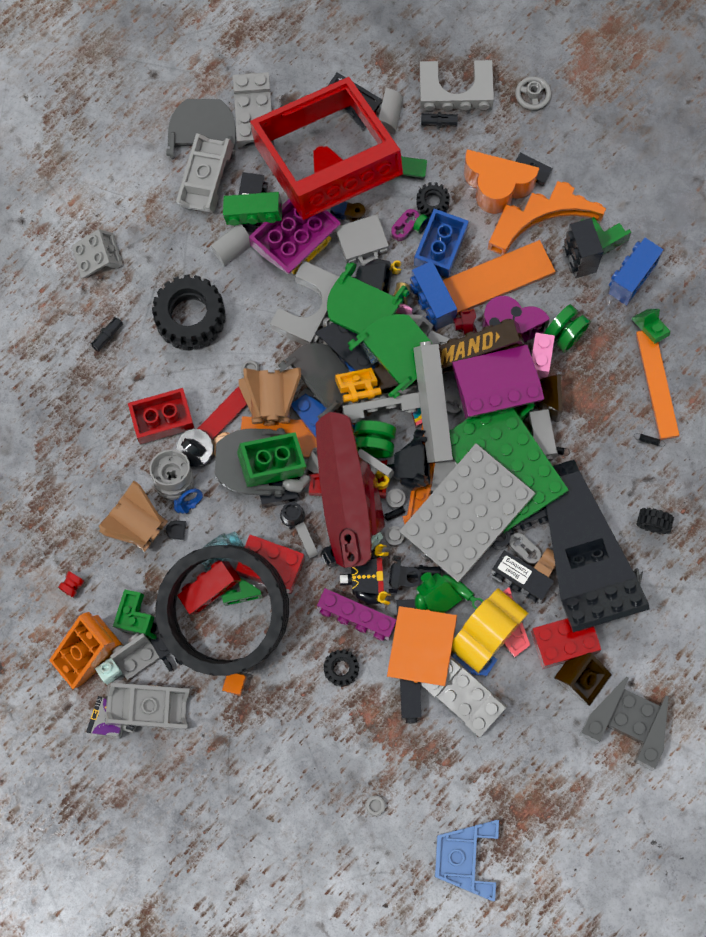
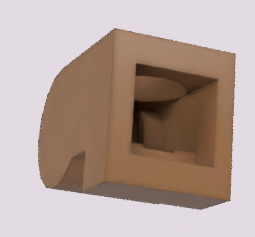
[534,548,555,577]

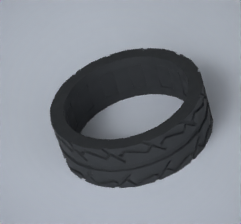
[155,545,289,676]

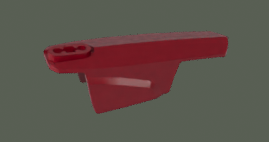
[316,412,385,568]

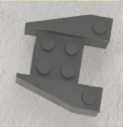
[579,676,669,771]

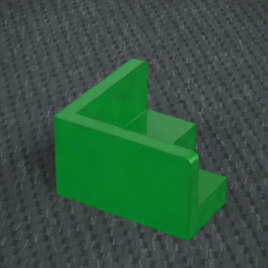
[580,217,632,256]
[112,589,157,640]

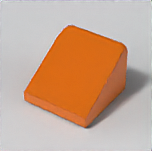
[222,674,247,696]

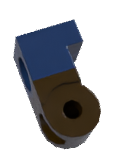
[330,201,365,222]

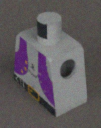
[86,696,136,738]

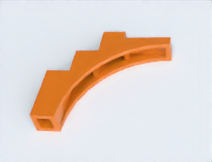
[488,181,606,255]

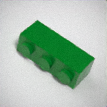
[223,192,282,226]

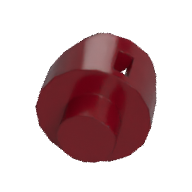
[453,309,477,336]

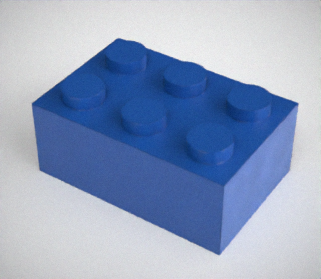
[414,209,469,278]
[608,238,664,306]
[410,261,457,331]

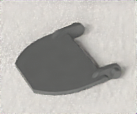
[166,99,236,159]
[278,343,350,419]
[215,428,287,497]

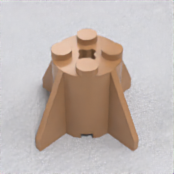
[238,368,301,426]
[98,481,168,552]

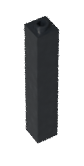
[396,599,422,724]

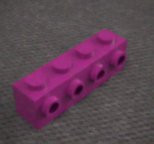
[317,588,396,641]

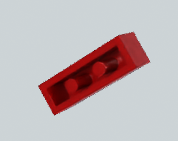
[177,560,241,615]

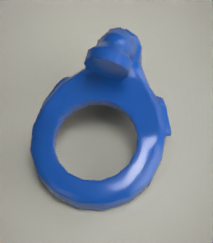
[174,489,203,514]

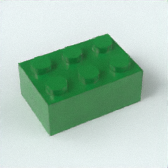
[237,432,306,488]

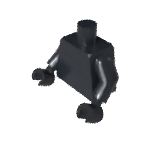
[386,429,430,491]

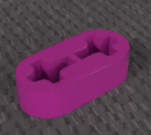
[391,209,419,241]

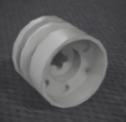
[150,449,194,500]

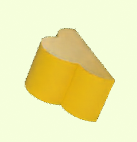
[452,588,529,674]

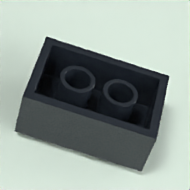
[562,218,604,278]

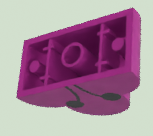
[482,296,550,343]

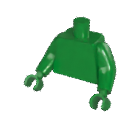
[415,572,483,613]

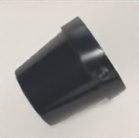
[280,502,305,529]

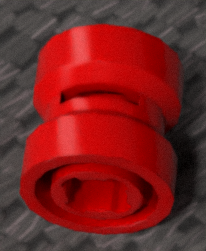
[58,571,85,598]

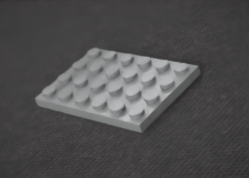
[399,444,535,583]

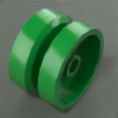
[544,304,591,353]
[354,420,396,458]

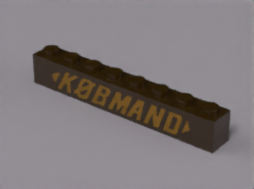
[373,319,525,393]

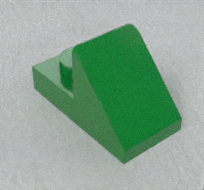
[632,309,670,344]
[222,578,263,606]

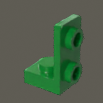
[401,155,427,178]

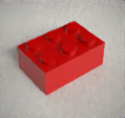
[128,388,195,444]
[236,534,305,594]
[531,618,601,670]

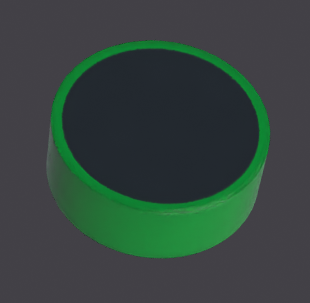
[413,214,429,234]

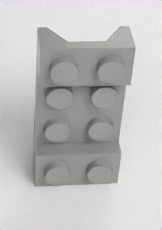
[233,72,274,147]
[176,133,234,213]
[341,387,420,423]
[420,656,507,737]
[105,683,189,730]

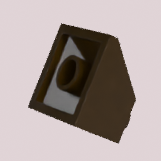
[535,374,563,422]
[554,652,612,706]

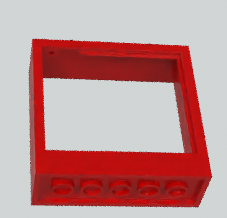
[250,77,403,220]

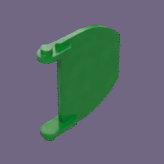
[327,262,409,334]
[348,314,432,399]

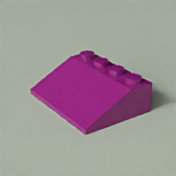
[249,199,341,275]
[452,345,544,419]

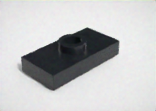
[515,152,553,186]

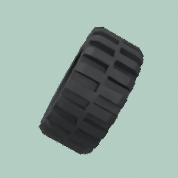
[152,275,226,350]

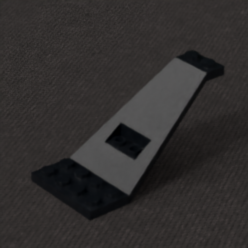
[546,460,650,632]

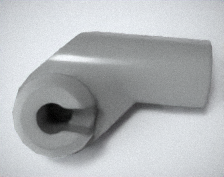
[282,475,311,493]

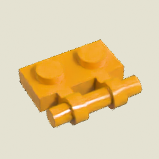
[335,368,381,403]

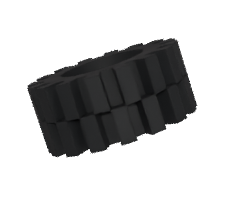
[416,182,450,217]
[636,508,674,534]
[323,649,359,687]

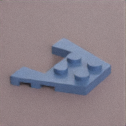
[435,820,499,901]

